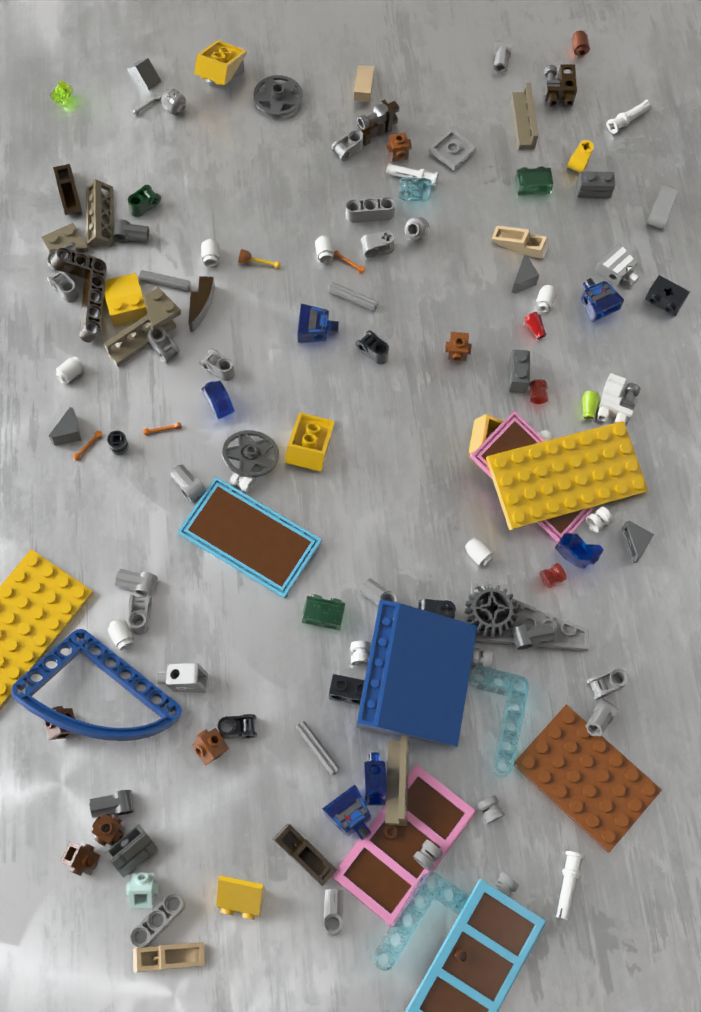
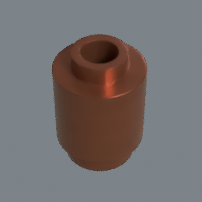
[572,30,590,56]

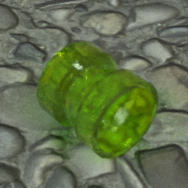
[50,81,73,105]

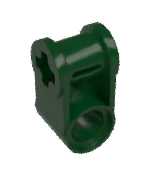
[128,184,161,217]

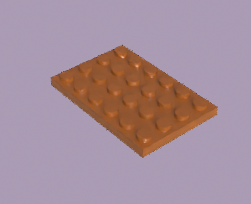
[512,704,662,853]

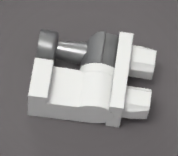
[596,373,641,424]

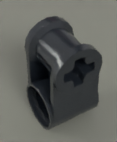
[355,330,389,364]
[418,599,456,619]
[217,714,257,739]

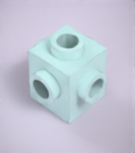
[126,872,159,909]

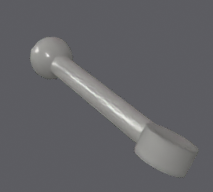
[133,94,161,116]

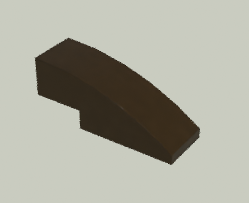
[53,164,82,215]
[188,276,215,332]
[272,823,337,886]

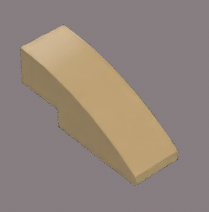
[354,65,374,102]
[491,226,549,259]
[133,942,205,973]

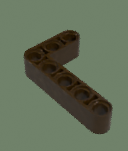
[51,248,107,343]

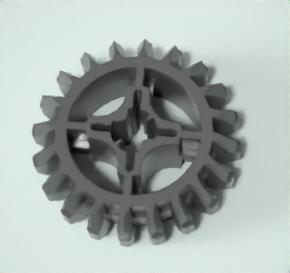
[464,584,519,638]

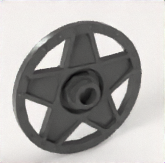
[253,75,303,116]
[222,430,279,477]

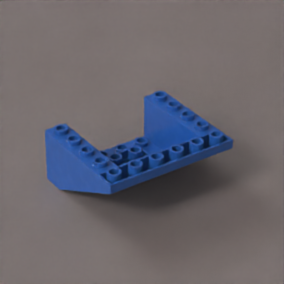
[356,599,477,747]

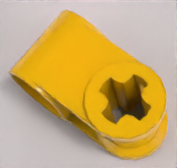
[567,140,594,173]

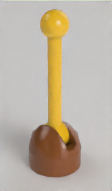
[238,249,281,269]

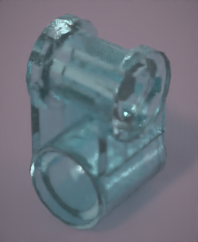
[398,177,431,201]

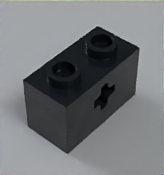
[645,275,690,316]

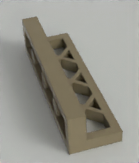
[511,83,538,149]
[86,179,114,247]
[104,314,176,367]
[385,735,410,826]

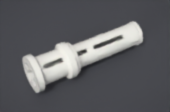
[607,100,652,134]
[386,163,439,188]
[556,851,585,921]

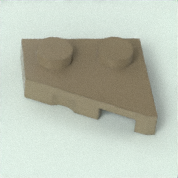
[41,223,89,253]
[144,287,181,330]

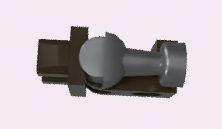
[544,64,577,106]
[356,99,400,146]

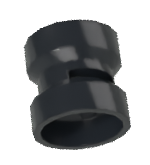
[107,430,129,455]

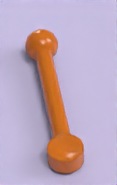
[334,250,365,273]
[143,423,182,435]
[73,431,102,460]

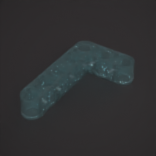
[469,666,529,777]
[372,872,469,971]

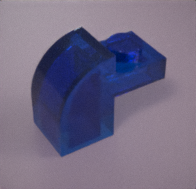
[200,380,235,419]
[555,533,604,569]

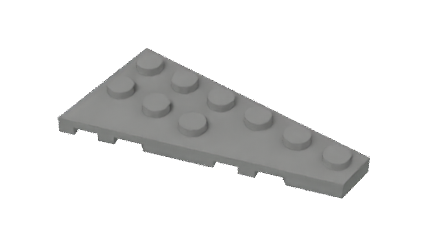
[469,582,589,651]

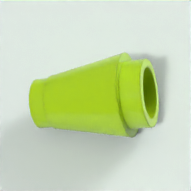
[582,391,600,420]

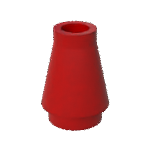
[524,312,547,340]

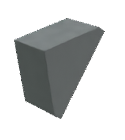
[128,58,161,90]
[511,255,539,294]
[49,407,82,446]
[622,521,654,563]

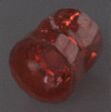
[529,379,548,404]
[539,563,567,589]

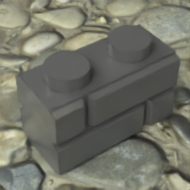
[576,171,615,197]
[509,350,530,393]
[104,824,158,878]

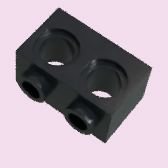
[329,674,365,706]

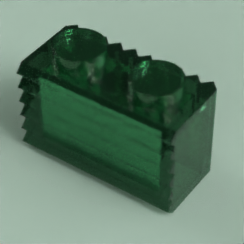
[515,166,554,195]
[301,594,345,630]

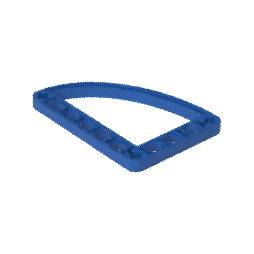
[12,629,182,741]

